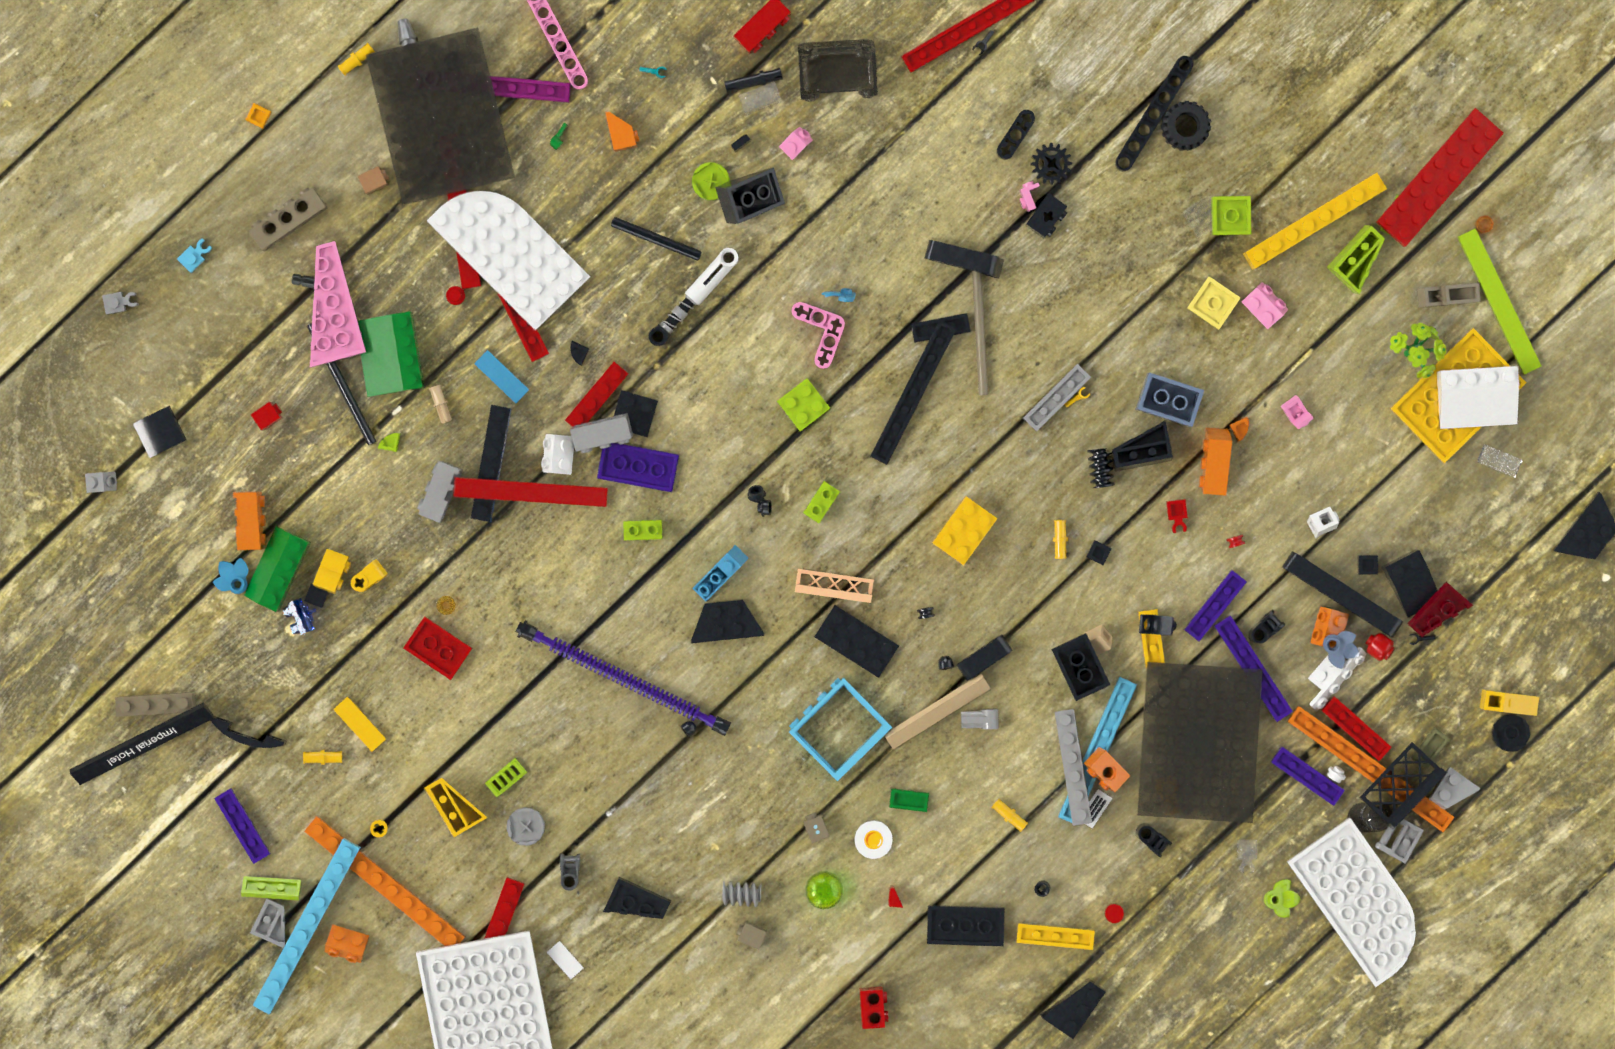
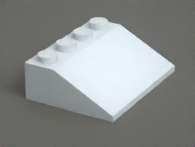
[1437,366,1519,429]

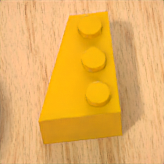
[424,778,488,837]

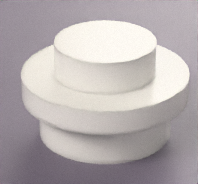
[1327,766,1346,783]

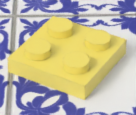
[1187,276,1240,330]

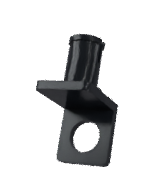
[1139,614,1177,636]

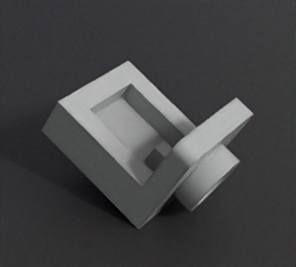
[85,472,117,493]

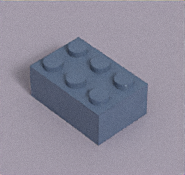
[1135,372,1204,427]

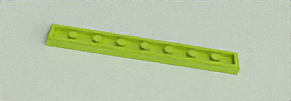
[1457,228,1541,375]

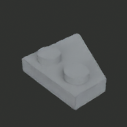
[1429,767,1480,810]
[250,898,285,948]

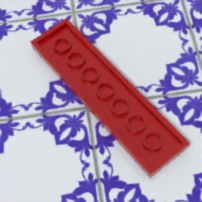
[1376,108,1504,247]

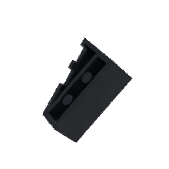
[1111,420,1173,472]
[1040,978,1106,1039]

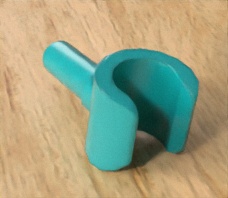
[639,66,667,79]

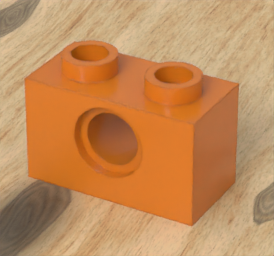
[1083,747,1130,792]

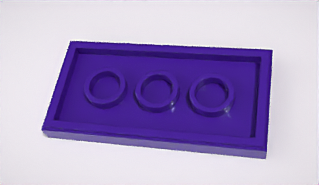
[597,443,679,492]

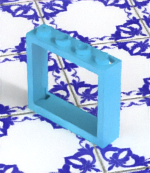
[789,677,892,781]

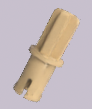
[429,385,452,424]

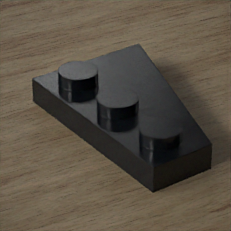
[603,877,671,919]

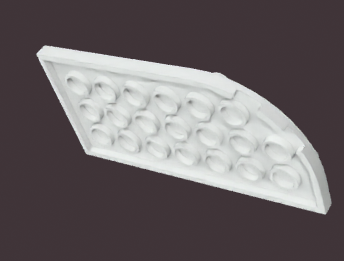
[427,191,590,331]
[1287,818,1416,987]

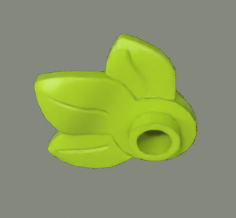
[1264,879,1301,918]

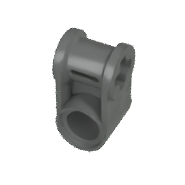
[560,853,580,891]

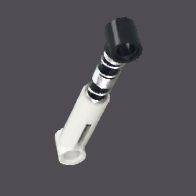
[648,248,738,347]

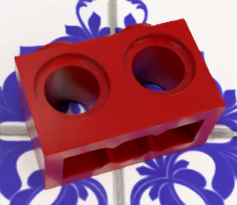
[859,987,889,1029]

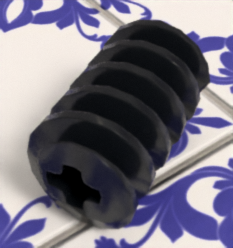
[1087,448,1115,488]

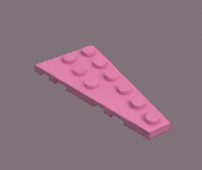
[310,241,366,368]

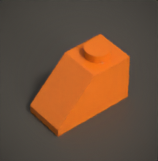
[605,112,639,152]

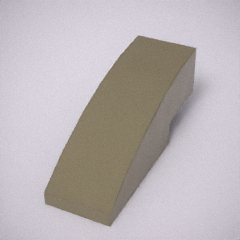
[1417,283,1481,308]

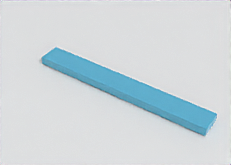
[1058,677,1137,823]

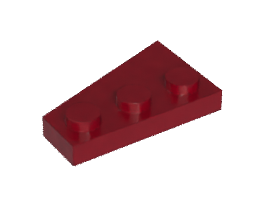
[1407,582,1474,637]

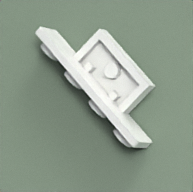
[1308,647,1367,711]

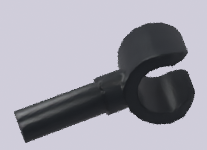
[972,30,994,55]
[1409,633,1435,645]

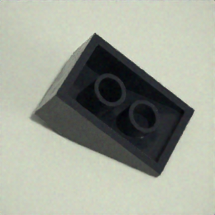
[715,167,785,224]
[1382,549,1438,618]
[1051,633,1111,701]

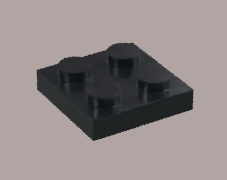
[614,390,658,438]

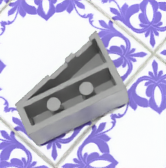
[417,461,463,523]

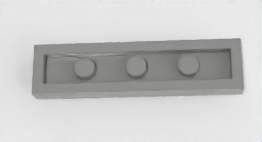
[1023,364,1091,432]

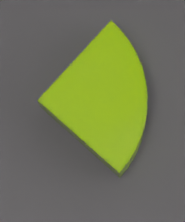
[378,433,401,452]

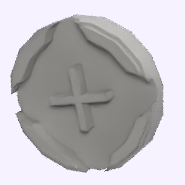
[507,807,545,846]

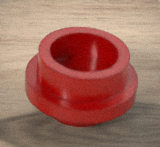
[446,286,465,305]

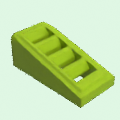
[485,758,527,797]

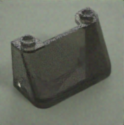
[798,39,878,102]

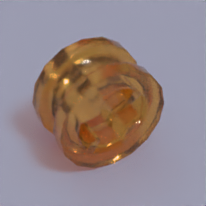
[1475,215,1494,234]

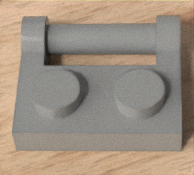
[1374,819,1424,864]

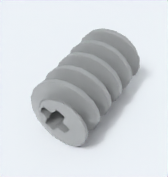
[722,881,762,907]

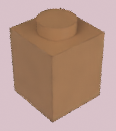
[358,166,389,195]

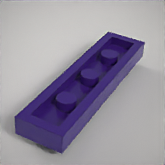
[1183,570,1247,642]
[1270,746,1345,806]
[214,788,271,864]

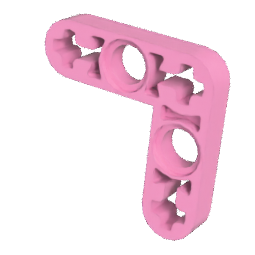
[792,302,845,369]

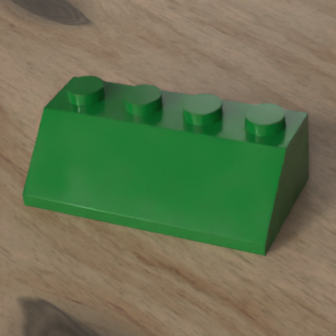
[244,526,311,612]

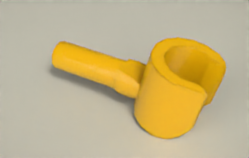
[1064,387,1090,407]

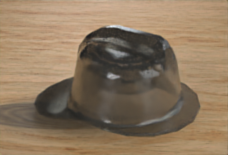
[1347,801,1393,833]

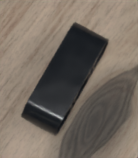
[956,634,1013,681]

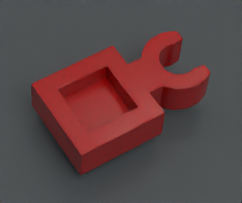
[1166,499,1188,533]

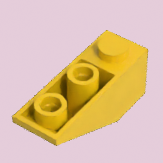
[1480,689,1539,716]

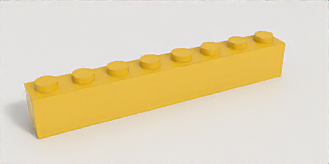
[1243,173,1387,270]

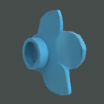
[821,288,856,302]
[213,558,249,594]

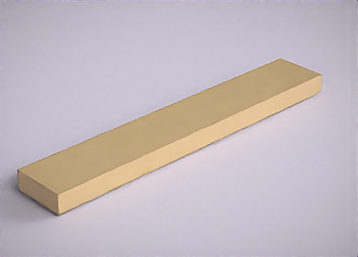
[884,674,990,749]

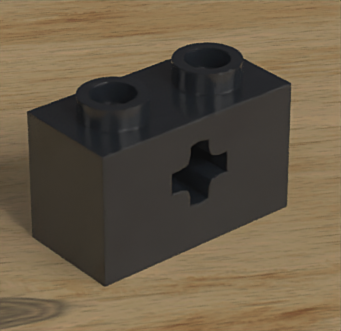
[1025,193,1068,239]

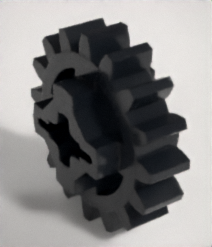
[1030,143,1072,185]

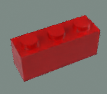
[733,0,791,54]

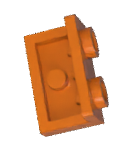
[1311,607,1349,647]
[325,925,369,963]

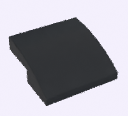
[133,406,187,458]

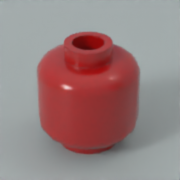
[1365,633,1395,661]

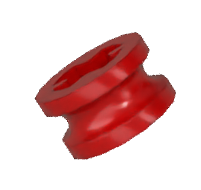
[1226,534,1246,548]

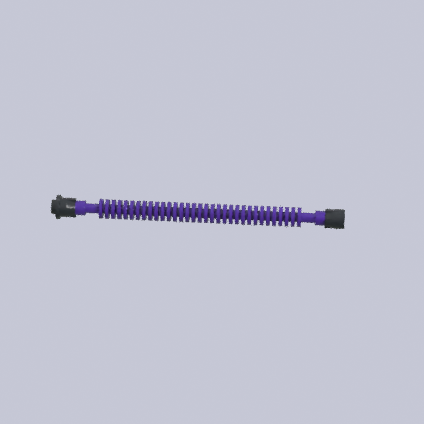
[515,620,731,736]

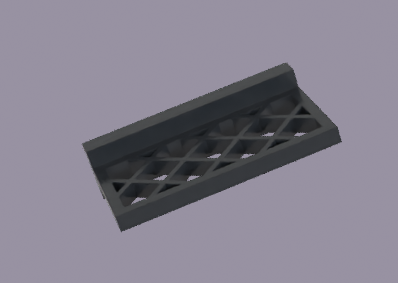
[1359,742,1447,830]

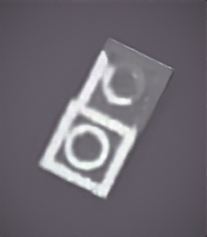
[1477,445,1522,478]

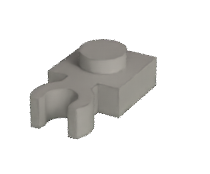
[102,292,139,315]

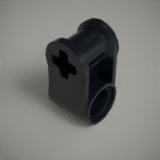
[1248,609,1285,644]
[1136,823,1173,858]

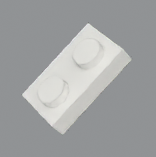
[541,434,574,475]

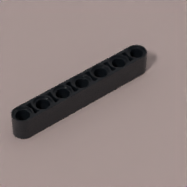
[1282,551,1403,638]

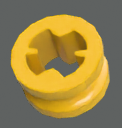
[370,820,388,838]

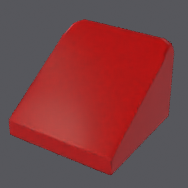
[888,886,903,908]

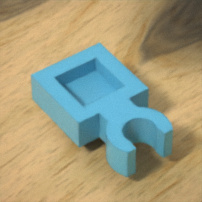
[177,239,212,273]

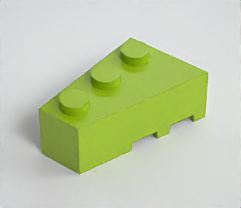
[1326,225,1385,294]

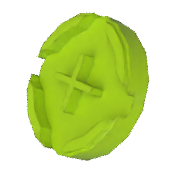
[692,162,730,201]

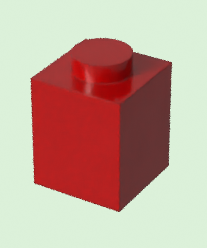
[250,402,283,431]

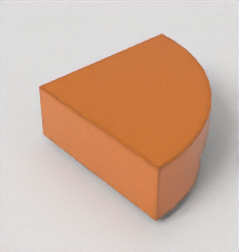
[1230,417,1249,442]

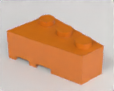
[1199,428,1232,495]
[233,492,266,550]

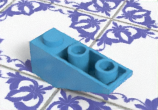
[692,545,749,602]

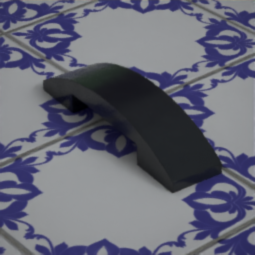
[210,716,287,748]

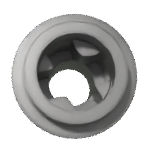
[397,19,418,49]

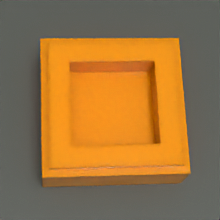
[245,103,272,129]

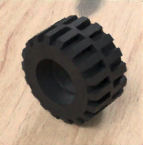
[1161,101,1211,151]

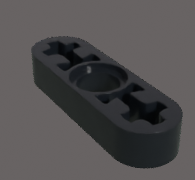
[996,110,1035,160]

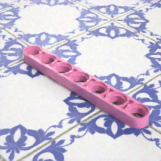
[527,0,588,90]

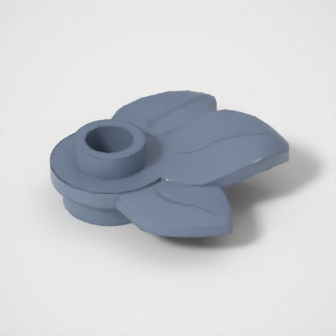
[1323,631,1359,669]

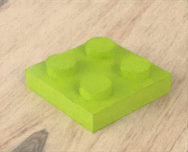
[1211,196,1251,235]
[777,378,830,431]

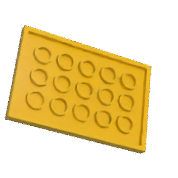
[1390,328,1527,463]

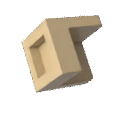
[1083,624,1113,656]

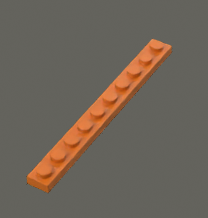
[1287,706,1454,833]
[304,816,465,946]

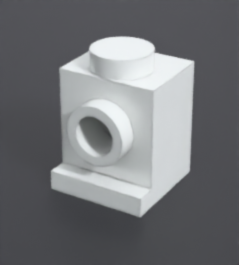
[1307,507,1339,538]

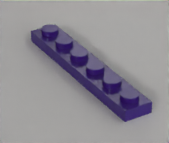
[1214,615,1293,722]

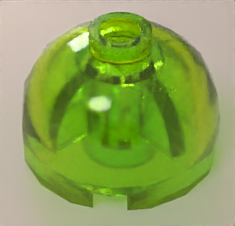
[805,871,843,910]

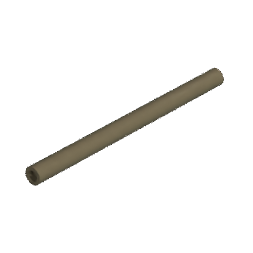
[972,271,988,395]

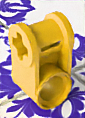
[351,559,388,592]

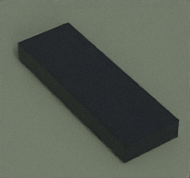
[911,313,971,343]

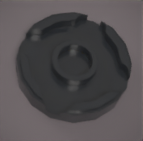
[1491,714,1530,752]

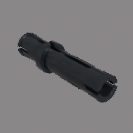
[724,68,783,93]

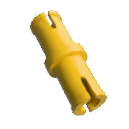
[338,43,375,76]
[1053,520,1068,559]
[303,750,342,765]
[991,799,1028,832]

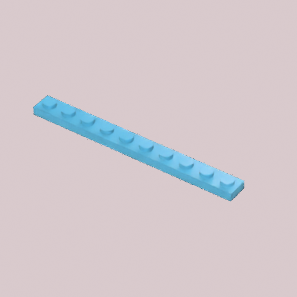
[253,838,361,1015]

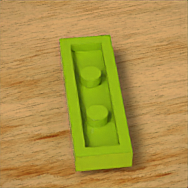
[241,876,302,900]

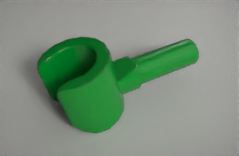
[550,123,568,150]

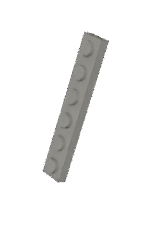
[1055,709,1092,826]

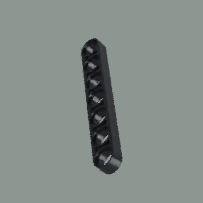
[1115,56,1193,172]

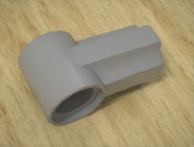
[961,709,999,729]

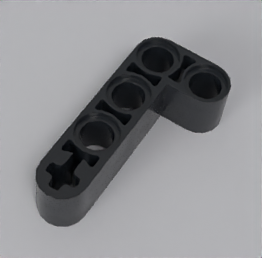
[924,240,1004,279]

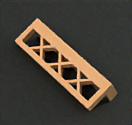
[795,569,874,603]

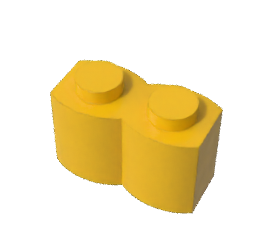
[313,549,351,594]

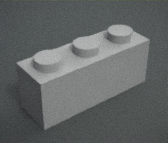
[570,413,633,453]

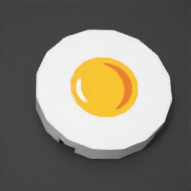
[854,820,893,859]

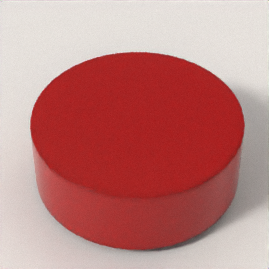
[1104,903,1124,923]

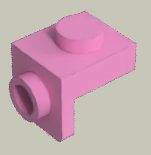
[779,127,813,160]
[1019,181,1040,212]
[1281,395,1313,429]

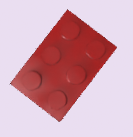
[403,616,473,680]

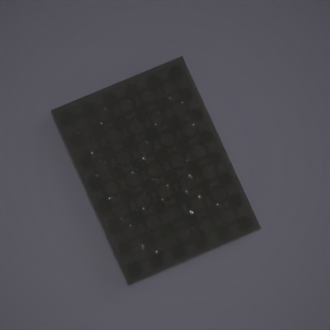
[366,27,515,205]
[1137,662,1262,823]

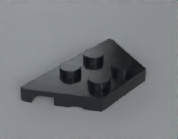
[1553,492,1615,560]
[691,599,764,644]

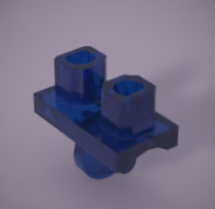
[283,598,317,635]

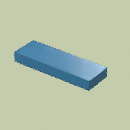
[474,350,529,404]

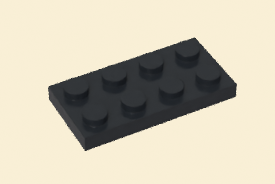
[814,605,899,678]
[927,905,1005,946]

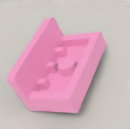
[1242,282,1288,329]

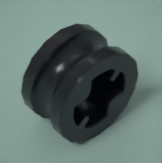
[917,607,935,619]

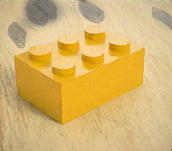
[932,496,997,565]

